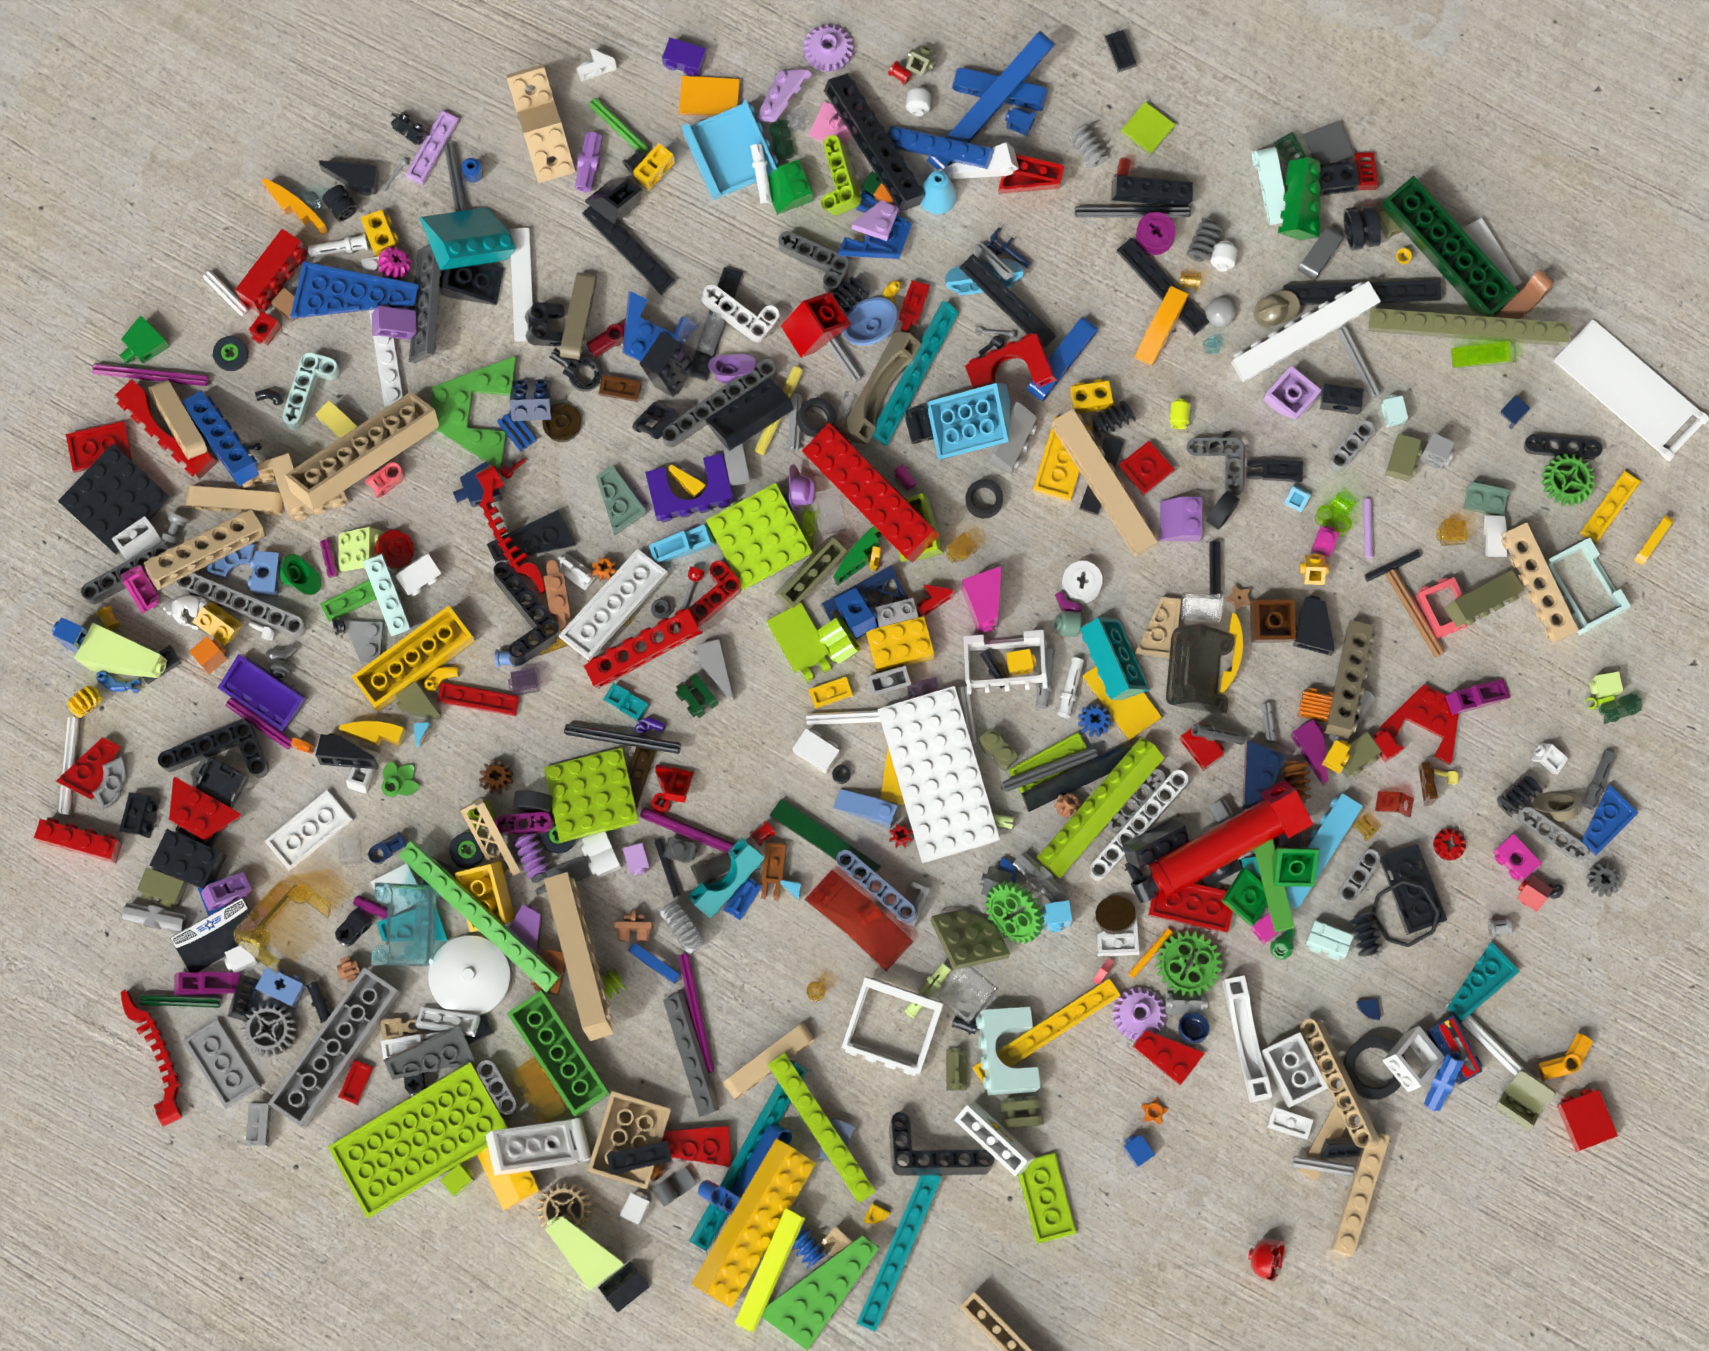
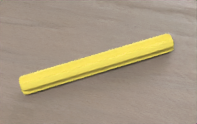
[755,366,803,456]

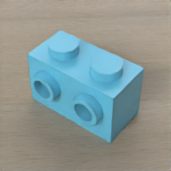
[1041,900,1072,932]

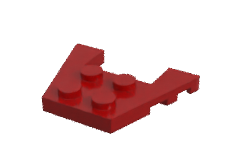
[1379,684,1459,765]

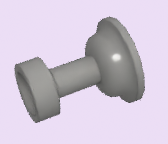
[161,512,190,545]

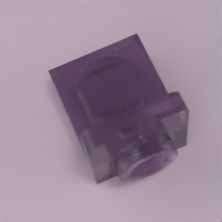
[907,677,940,699]

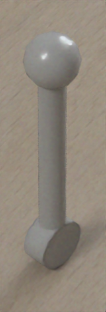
[380,158,408,192]
[975,327,1016,338]

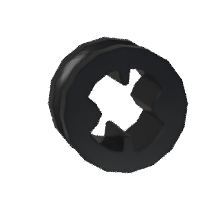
[332,616,346,636]
[832,765,850,784]

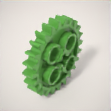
[984,881,1045,944]
[1156,931,1223,998]

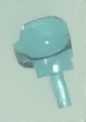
[292,186,322,211]

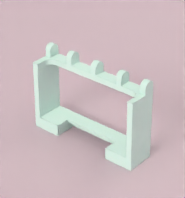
[1546,538,1631,635]

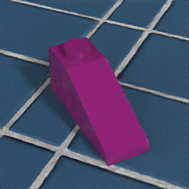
[1290,720,1329,786]

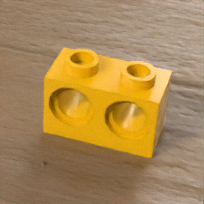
[633,143,675,191]
[360,209,399,257]
[1069,379,1113,414]
[193,601,243,646]

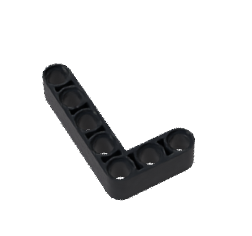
[493,562,559,666]
[158,720,269,778]
[889,1112,995,1176]

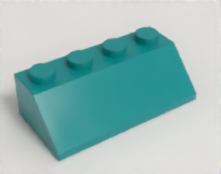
[1080,617,1150,700]

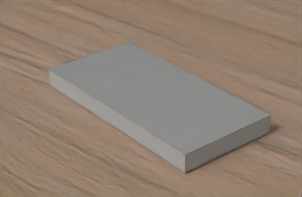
[183,1018,261,1110]

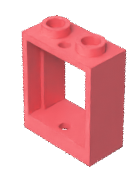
[1415,577,1472,639]

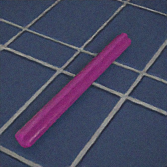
[92,363,209,386]
[640,807,735,854]
[679,953,714,1073]

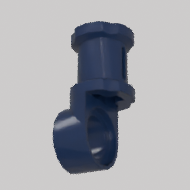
[368,832,407,865]

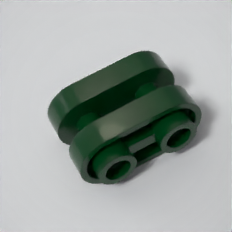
[675,673,719,718]

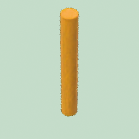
[1128,928,1173,979]

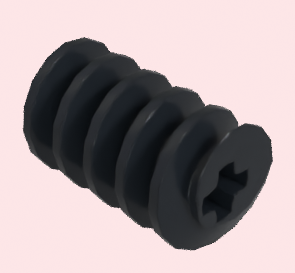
[832,277,869,314]
[1091,400,1136,438]
[1497,775,1543,817]
[1350,912,1382,957]

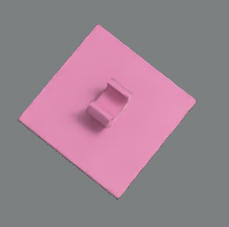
[809,102,851,145]

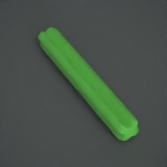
[589,98,648,154]

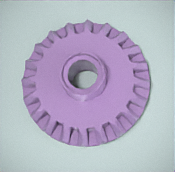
[803,23,853,72]
[1113,987,1166,1040]

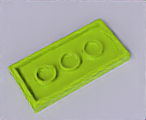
[1008,732,1088,793]
[1018,1153,1077,1244]

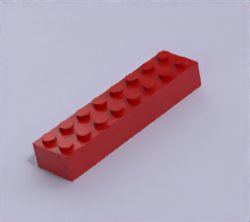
[802,423,940,563]

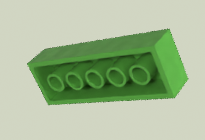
[507,991,610,1118]

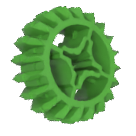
[1541,453,1596,507]

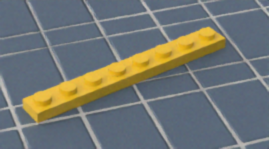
[972,979,1121,1085]

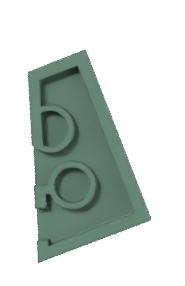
[596,465,647,536]

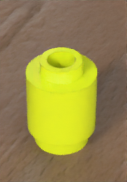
[1169,399,1191,429]

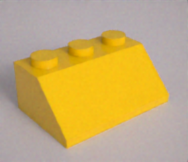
[455,861,515,932]
[477,1148,541,1210]

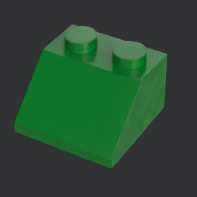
[768,159,813,215]

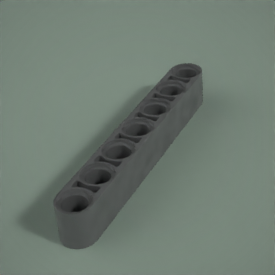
[662,359,777,447]

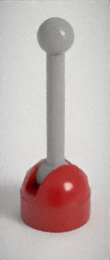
[679,566,705,610]

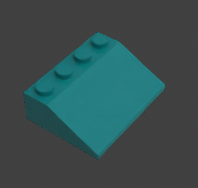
[419,207,516,270]

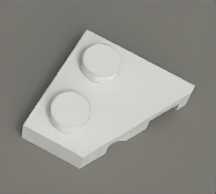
[1097,915,1139,957]

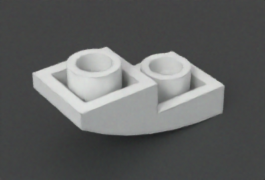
[1483,515,1507,557]

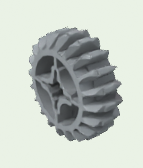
[660,901,704,954]
[241,1002,297,1058]

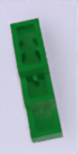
[833,526,882,586]

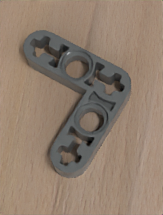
[1186,438,1245,496]

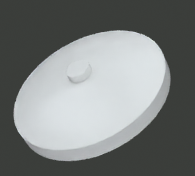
[429,936,511,1016]

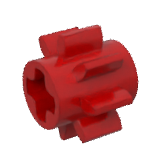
[889,824,913,849]

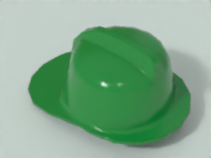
[279,554,322,595]

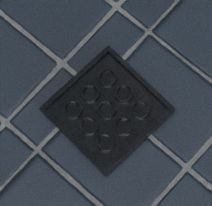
[58,443,171,555]

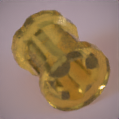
[1179,272,1201,291]
[1352,815,1379,842]
[807,982,825,1002]

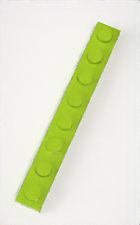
[767,1053,876,1204]

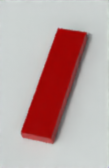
[437,682,520,717]

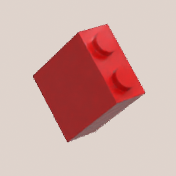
[1557,1088,1618,1152]

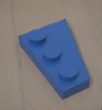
[1581,784,1638,856]

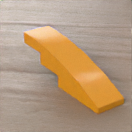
[262,178,328,236]
[1135,286,1189,366]

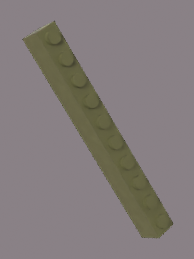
[1368,308,1570,347]

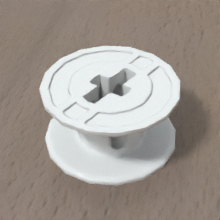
[1062,561,1102,604]

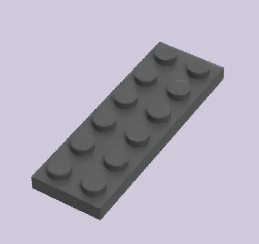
[409,244,442,363]

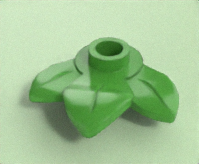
[381,761,420,797]

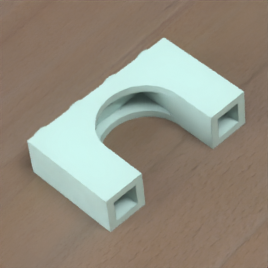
[976,1007,1040,1095]

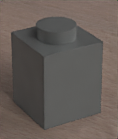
[979,867,1013,896]

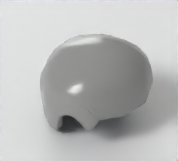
[1206,297,1236,328]

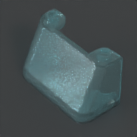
[372,883,436,967]

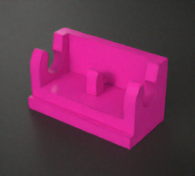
[121,565,160,614]

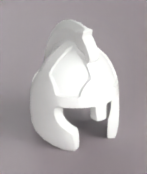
[163,595,210,630]

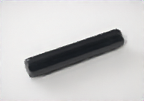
[1209,541,1221,599]

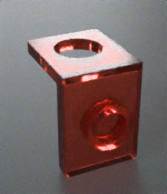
[1375,791,1414,818]

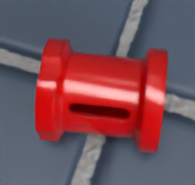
[888,61,913,85]
[651,793,671,814]
[749,820,776,846]

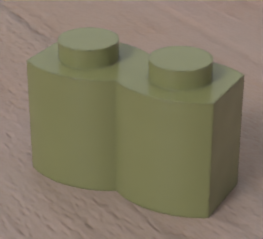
[979,728,1017,771]

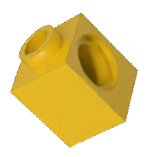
[1006,649,1036,676]

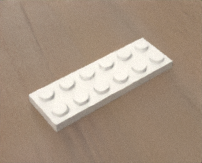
[559,549,668,661]

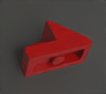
[916,585,954,617]

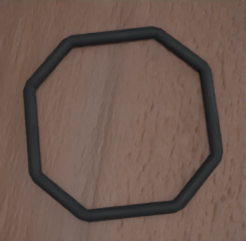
[1372,880,1440,947]

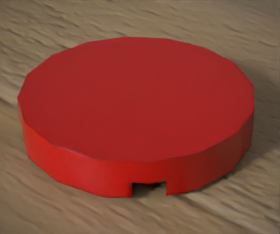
[375,530,414,569]

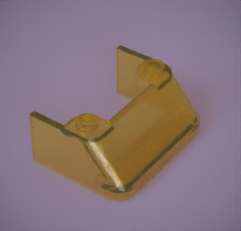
[234,880,331,974]

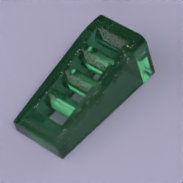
[1274,131,1306,165]

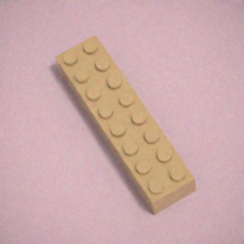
[285,392,439,511]
[544,872,615,1041]

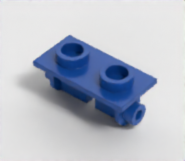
[723,878,762,921]

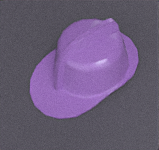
[708,354,756,384]
[789,464,815,511]

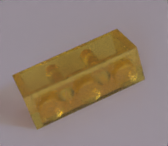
[512,1058,567,1123]

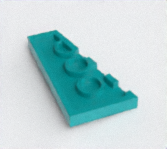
[1446,941,1520,1023]

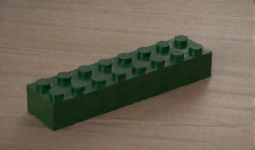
[1380,175,1519,317]

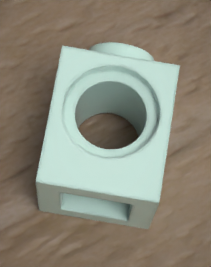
[1381,395,1408,427]

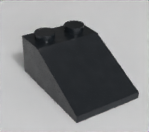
[439,263,504,305]

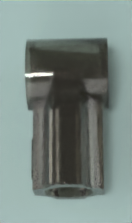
[690,852,731,885]

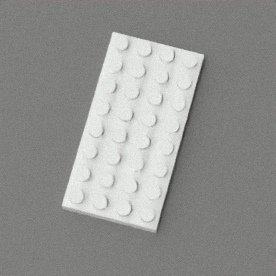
[878,686,1001,864]

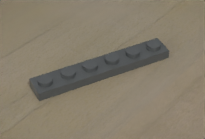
[663,993,719,1117]

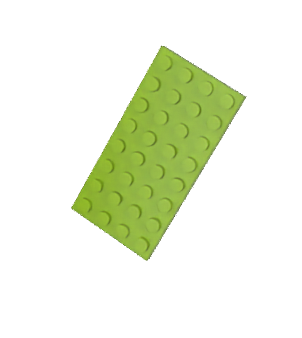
[328,1062,508,1219]

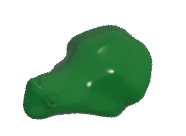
[1270,929,1294,960]

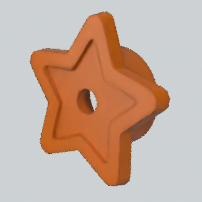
[1141,1098,1168,1125]

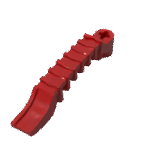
[475,465,545,595]
[121,989,183,1127]

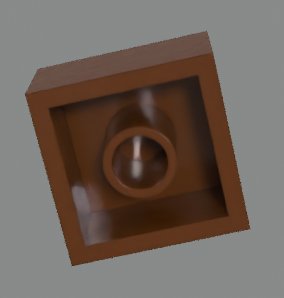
[1250,600,1296,643]

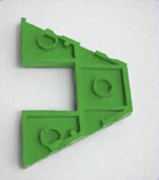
[430,356,517,471]

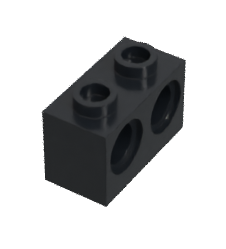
[1320,161,1359,196]

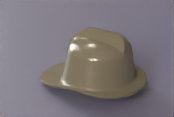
[1254,290,1300,328]
[1533,792,1582,822]

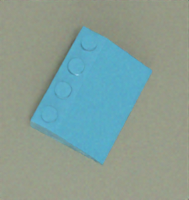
[926,383,1010,460]

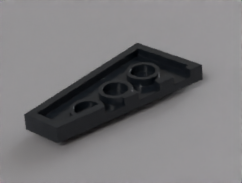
[487,510,576,563]

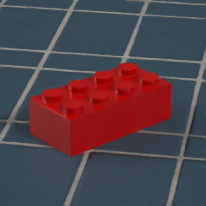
[235,228,307,314]

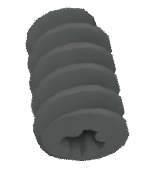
[1186,218,1223,262]

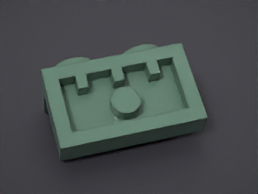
[1463,480,1510,515]

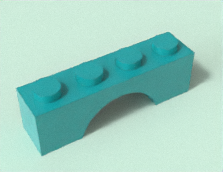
[688,837,765,919]

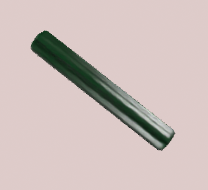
[139,994,221,1008]

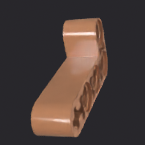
[1495,269,1555,319]

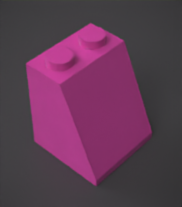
[961,566,1001,633]

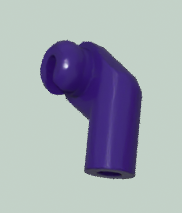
[635,717,666,734]

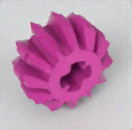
[377,246,411,280]

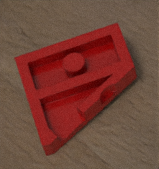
[655,764,694,803]

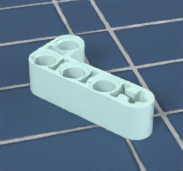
[1252,147,1286,226]
[282,353,340,430]

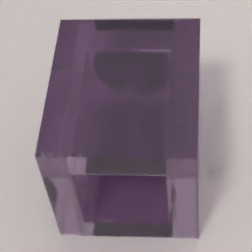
[508,668,539,696]

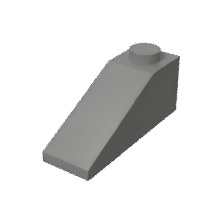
[693,639,734,701]

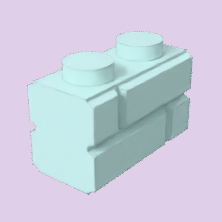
[1305,920,1354,961]

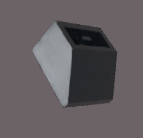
[585,178,643,224]

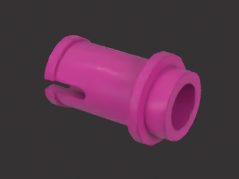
[894,465,917,491]

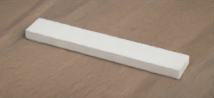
[510,228,533,342]

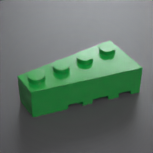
[1278,157,1321,241]

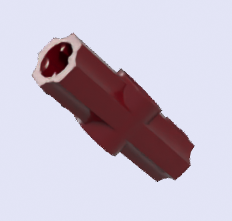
[586,318,626,358]

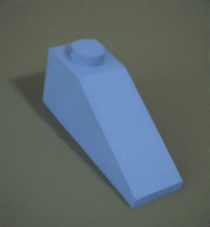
[833,789,897,828]

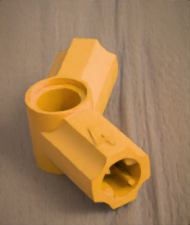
[1538,1033,1593,1081]

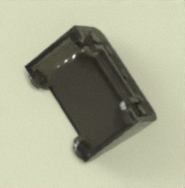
[1166,624,1234,714]

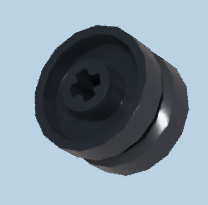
[1343,204,1381,251]

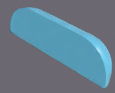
[945,259,1023,295]

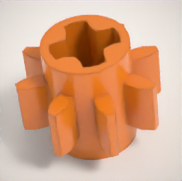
[592,557,616,582]

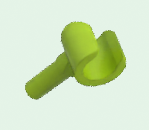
[1585,695,1615,710]

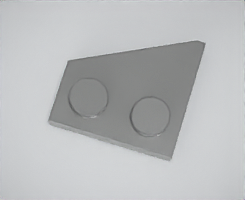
[344,621,384,662]

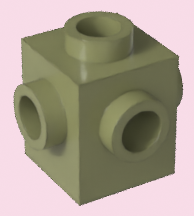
[906,45,937,77]

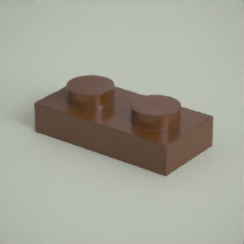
[599,375,642,402]

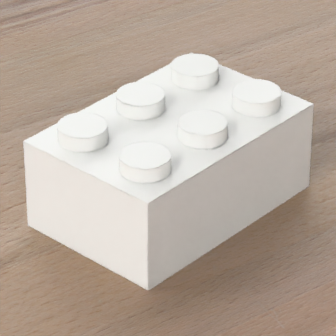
[1261,1032,1328,1108]

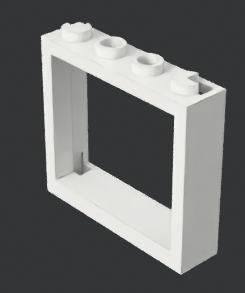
[842,976,944,1076]

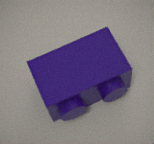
[662,37,707,76]

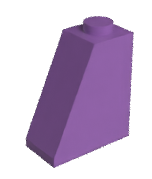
[509,904,542,954]

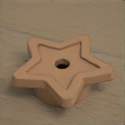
[1226,586,1251,611]

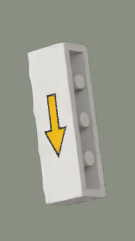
[955,1101,1035,1176]

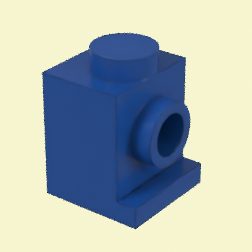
[1005,108,1036,137]

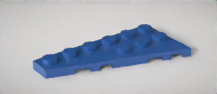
[290,262,419,319]

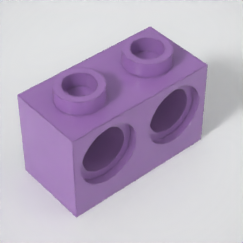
[201,872,252,911]

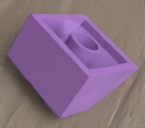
[1160,497,1202,542]

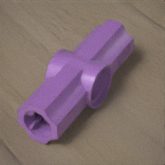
[575,132,603,192]

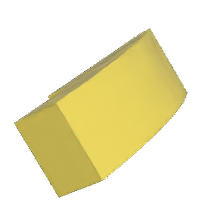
[315,400,358,439]

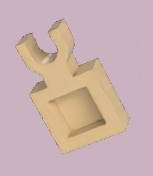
[380,1018,417,1041]

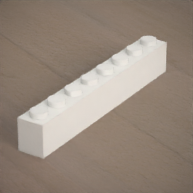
[1231,281,1381,383]

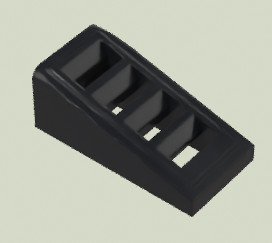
[227,974,259,1021]

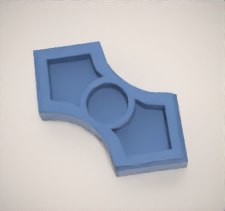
[206,544,257,579]

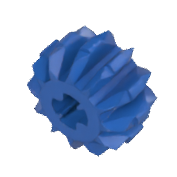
[1078,703,1112,737]

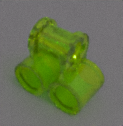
[1314,492,1356,537]

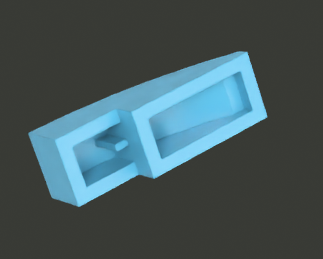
[649,524,716,564]

